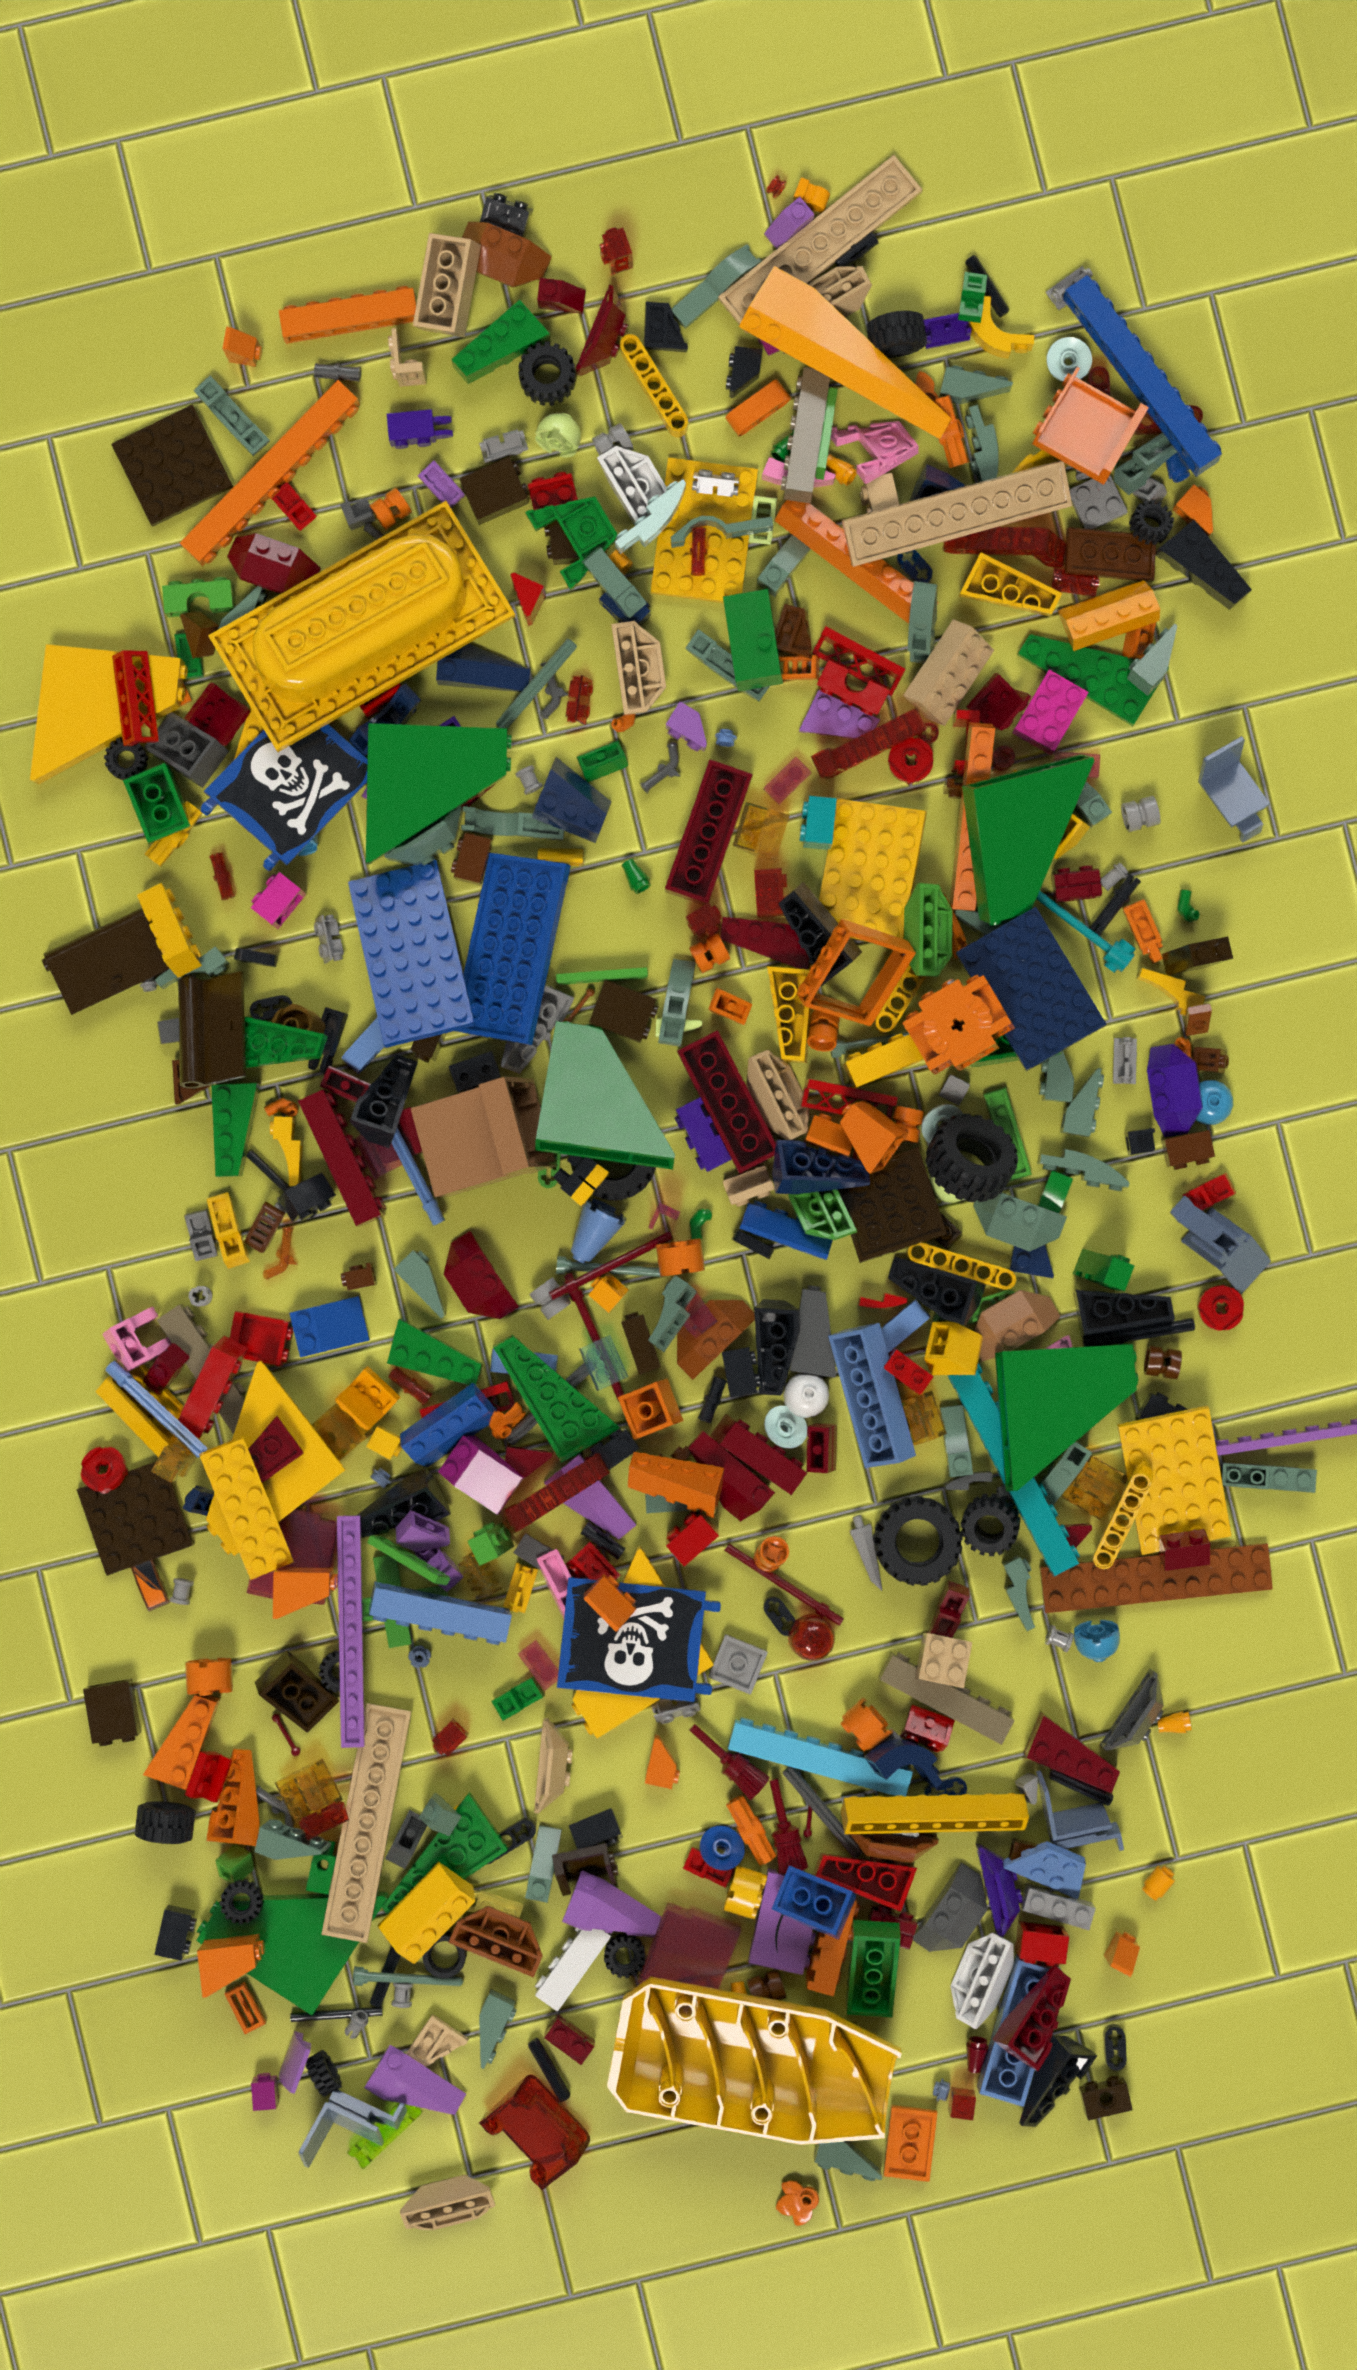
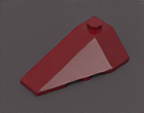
[688,1430,775,1521]
[992,1965,1071,2071]

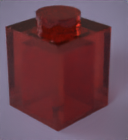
[432,1718,469,1756]
[948,2087,976,2120]

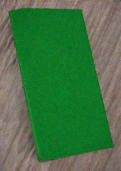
[576,740,628,783]

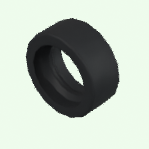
[423,1931,467,1978]

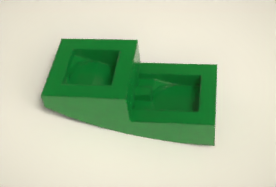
[958,272,987,323]
[1037,1171,1073,1213]
[491,1676,545,1721]

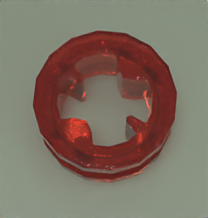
[766,175,787,199]
[918,722,939,744]

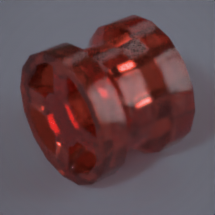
[992,746,1015,771]

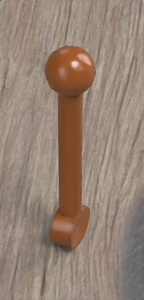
[563,988,595,1023]

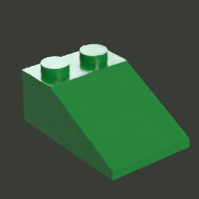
[123,763,191,844]

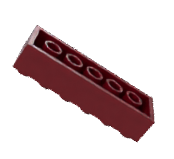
[665,759,753,907]
[677,1030,776,1174]
[298,1089,387,1227]

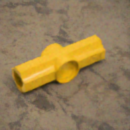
[145,801,203,867]

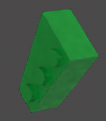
[1073,1249,1135,1291]

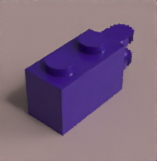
[386,409,453,449]

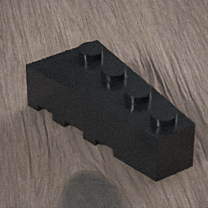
[1156,520,1252,610]
[778,882,862,986]
[1073,1290,1175,1337]

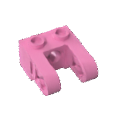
[102,1307,172,1372]

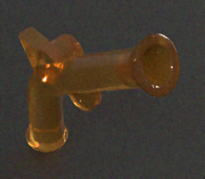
[263,1227,298,1280]

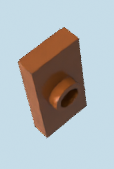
[1184,1004,1212,1036]

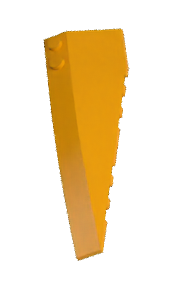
[739,266,951,439]

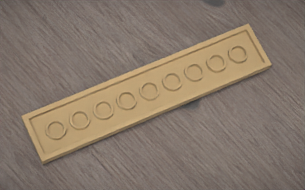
[718,155,922,334]
[842,460,1072,567]
[321,1703,412,1943]

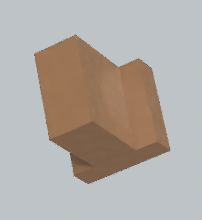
[411,1077,557,1197]

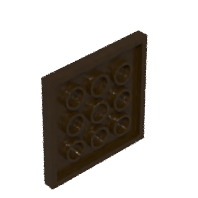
[111,404,233,527]
[837,1147,947,1263]
[76,1459,194,1576]

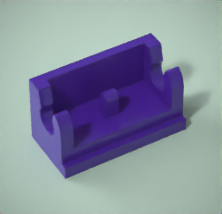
[924,313,971,349]

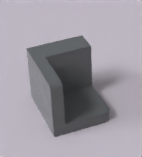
[340,500,376,531]

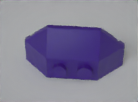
[1147,1044,1203,1137]
[976,1843,1023,1938]

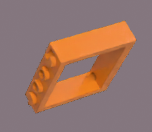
[796,919,916,1027]

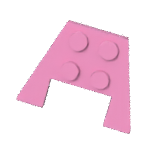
[830,421,919,484]

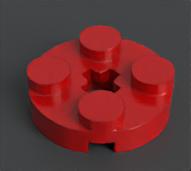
[888,737,934,784]
[1197,1285,1244,1331]
[80,1447,128,1494]

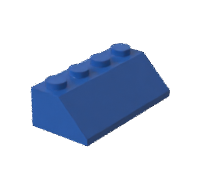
[739,1200,833,1260]
[400,1383,497,1467]

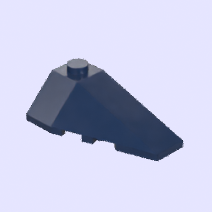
[772,1140,870,1194]

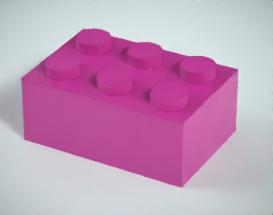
[1012,670,1089,756]

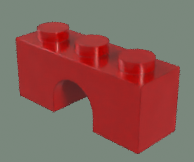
[816,658,891,716]

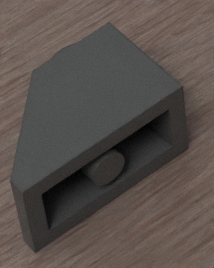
[385,1810,427,1869]

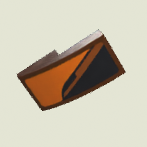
[131,1559,170,1612]

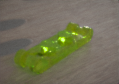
[347,2103,422,2169]

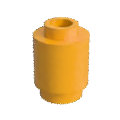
[1142,1865,1175,1901]

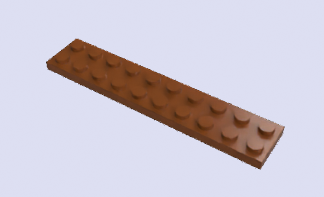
[1040,1543,1273,1613]

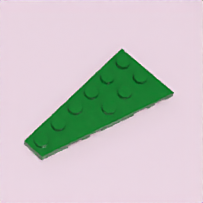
[245,1017,328,1068]
[493,1334,620,1463]
[382,1791,508,1915]

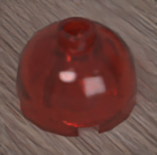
[788,1614,835,1662]

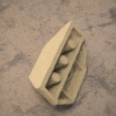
[808,266,872,318]
[611,621,666,715]
[747,1050,809,1140]
[534,1718,573,1813]
[400,2175,495,2230]

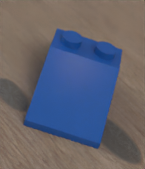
[289,1296,370,1357]
[772,1866,856,1940]

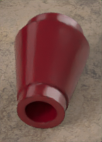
[966,2036,989,2073]

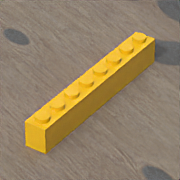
[841,1793,1029,1834]

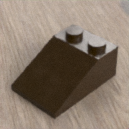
[255,1650,339,1733]

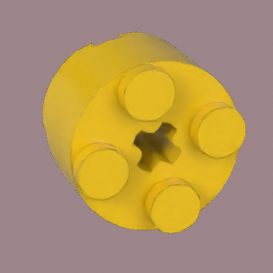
[724,1866,768,1919]

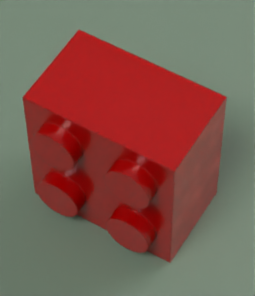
[1015,1921,1069,1967]

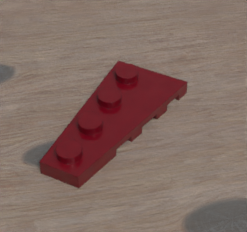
[720,917,809,969]
[248,1415,304,1483]

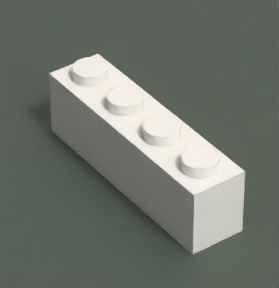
[534,1928,611,2012]

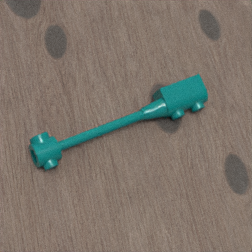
[1036,889,1136,973]

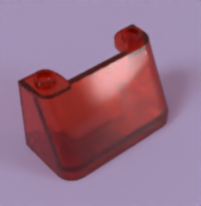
[479,2074,590,2190]

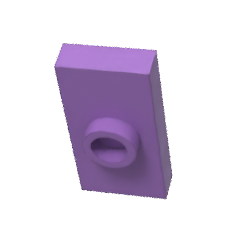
[418,461,465,508]

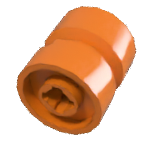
[369,487,412,530]
[689,933,730,974]
[807,1010,840,1052]
[893,1106,924,1143]
[754,1536,789,1572]

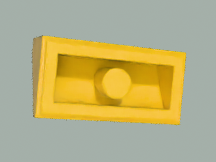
[537,848,584,866]

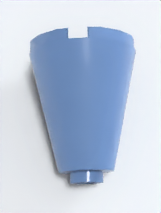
[571,1198,626,1263]

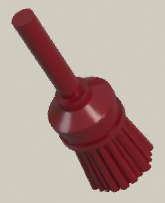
[689,1724,770,1800]
[769,1778,809,1874]

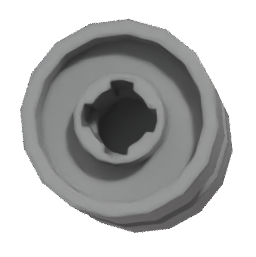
[592,423,634,456]
[1121,796,1161,832]
[529,1277,571,1320]

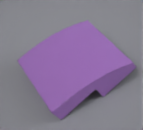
[279,2031,311,2094]

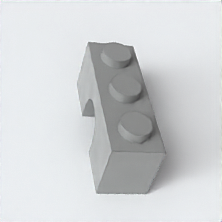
[1020,1883,1096,1930]

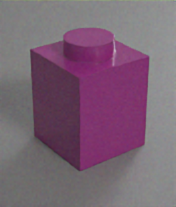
[251,2073,279,2111]

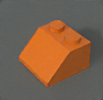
[804,1113,852,1157]
[618,1379,684,1440]
[583,1574,636,1632]

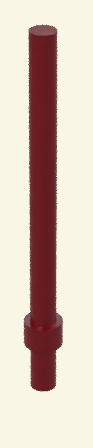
[548,1231,673,1301]
[564,1273,625,1402]
[724,1543,844,1626]

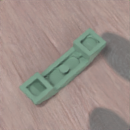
[194,375,270,456]
[685,629,770,702]

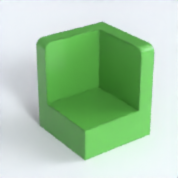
[215,1844,254,1883]

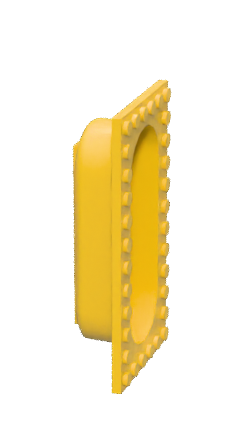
[208,500,516,753]

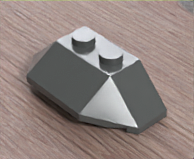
[1100,1668,1164,1751]
[913,1862,988,1952]

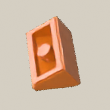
[1122,622,1156,660]

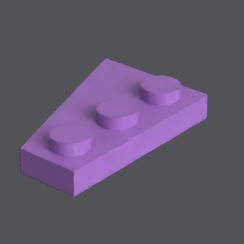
[799,690,880,741]

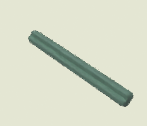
[496,639,577,729]

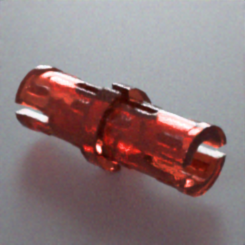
[689,527,708,576]
[209,852,235,900]
[388,1366,433,1406]

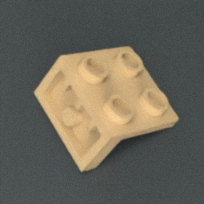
[388,328,426,387]

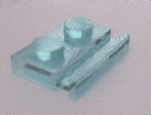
[579,1335,628,1391]

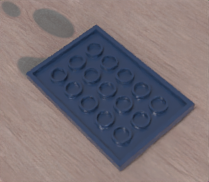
[956,907,1107,1072]

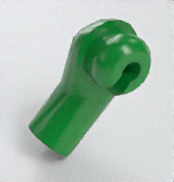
[1177,890,1200,923]
[689,1208,712,1239]

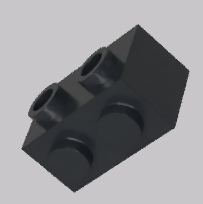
[449,1051,502,1093]
[278,1172,336,1222]
[722,1347,761,1397]
[589,1428,640,1475]
[569,1808,623,1849]
[154,1905,197,1961]

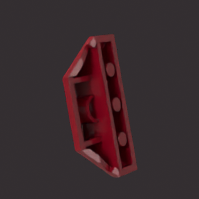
[575,284,629,376]
[227,533,321,594]
[443,1231,519,1319]

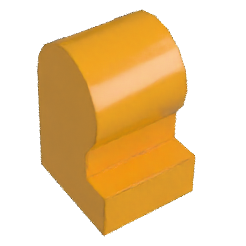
[793,177,830,213]
[609,549,633,575]

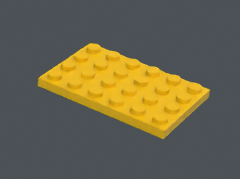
[651,457,758,603]
[819,799,927,942]
[1117,1406,1232,1555]

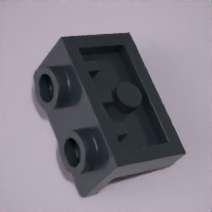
[480,193,533,238]

